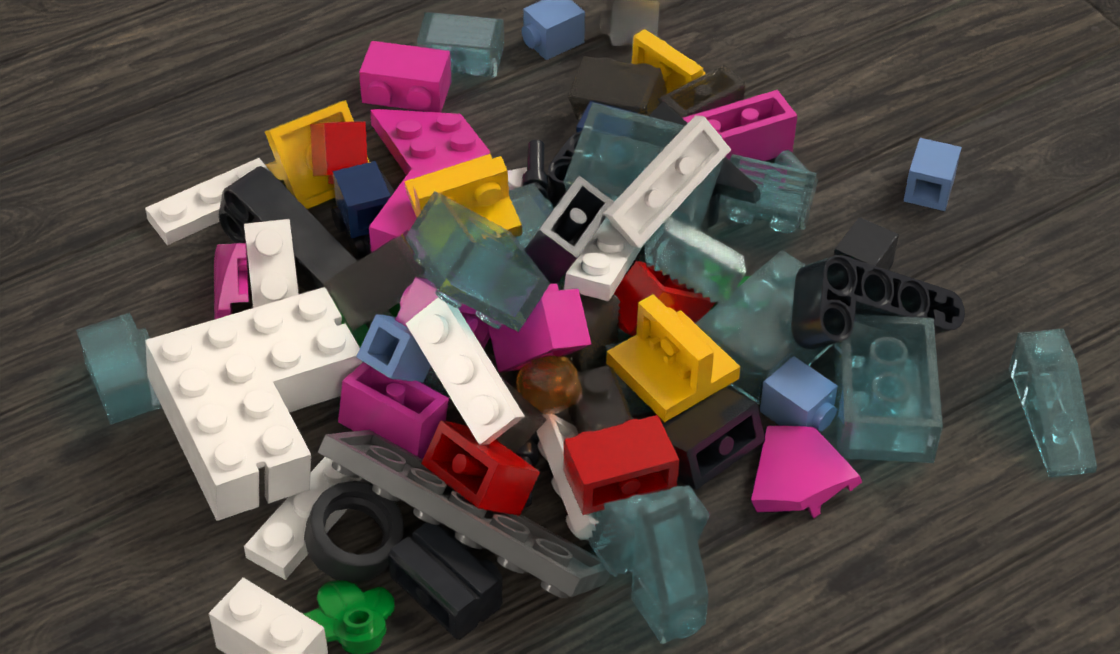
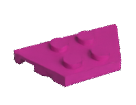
[371,109,490,176]

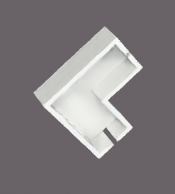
[145,287,362,521]

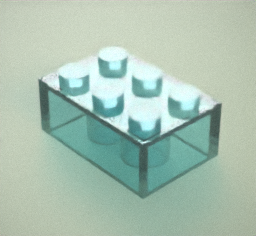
[564,102,724,237]
[405,191,550,332]
[695,250,833,405]
[834,314,943,463]

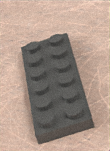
[318,430,614,598]

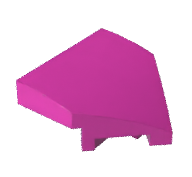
[214,243,249,320]
[751,426,862,518]

